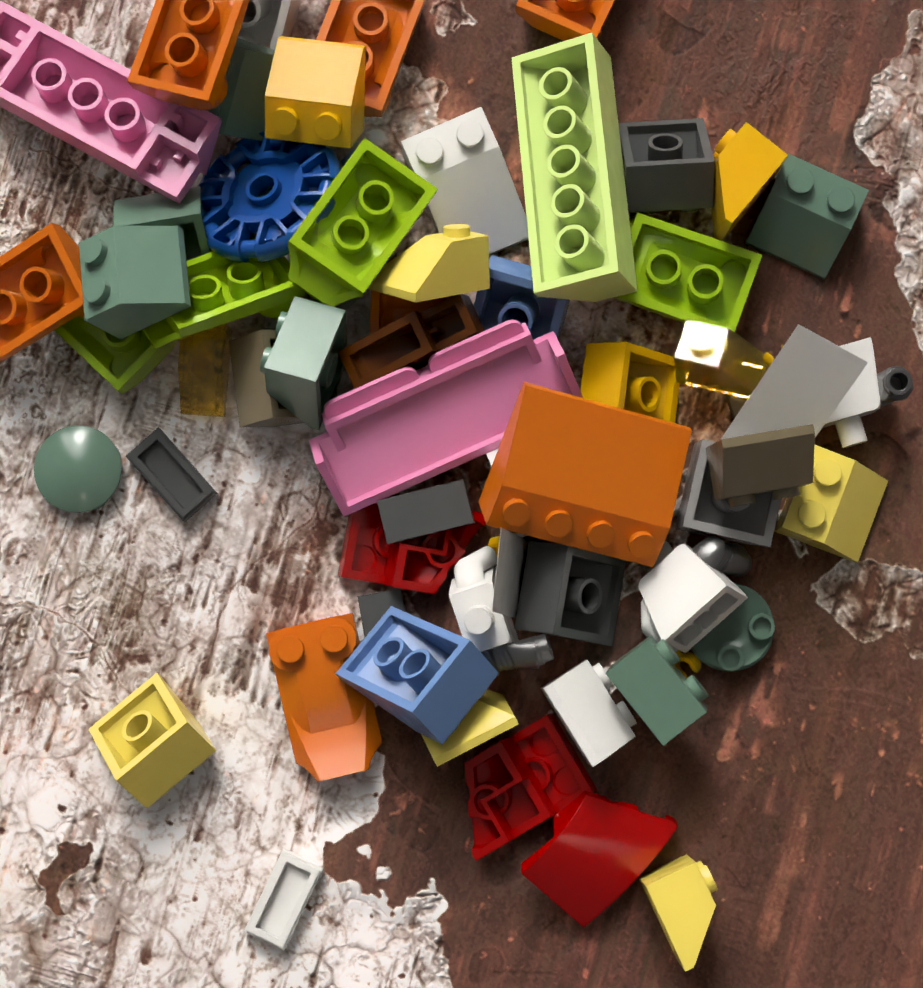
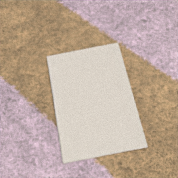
[721,324,868,439]
[492,527,529,618]

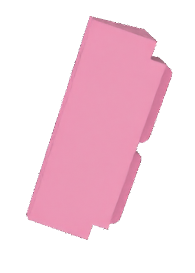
[309,319,583,517]

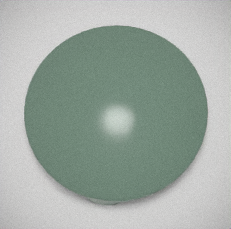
[34,426,122,513]
[691,583,775,672]

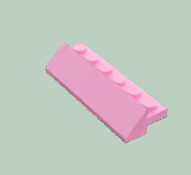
[0,1,222,204]

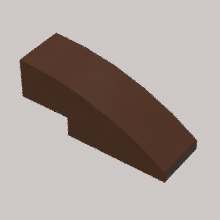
[338,294,485,389]

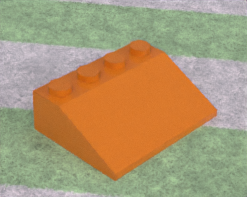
[478,382,692,567]

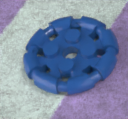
[198,130,341,263]

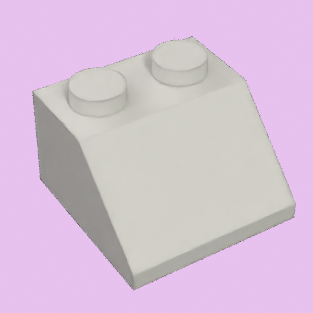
[541,660,637,767]

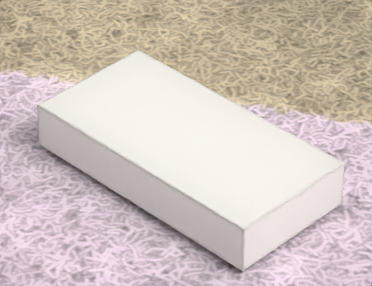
[244,848,324,951]

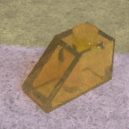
[674,319,769,399]
[178,323,232,417]

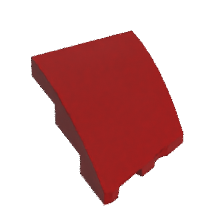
[338,496,486,594]
[464,713,597,861]
[521,790,678,928]

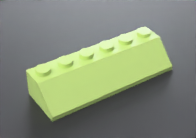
[512,33,637,302]

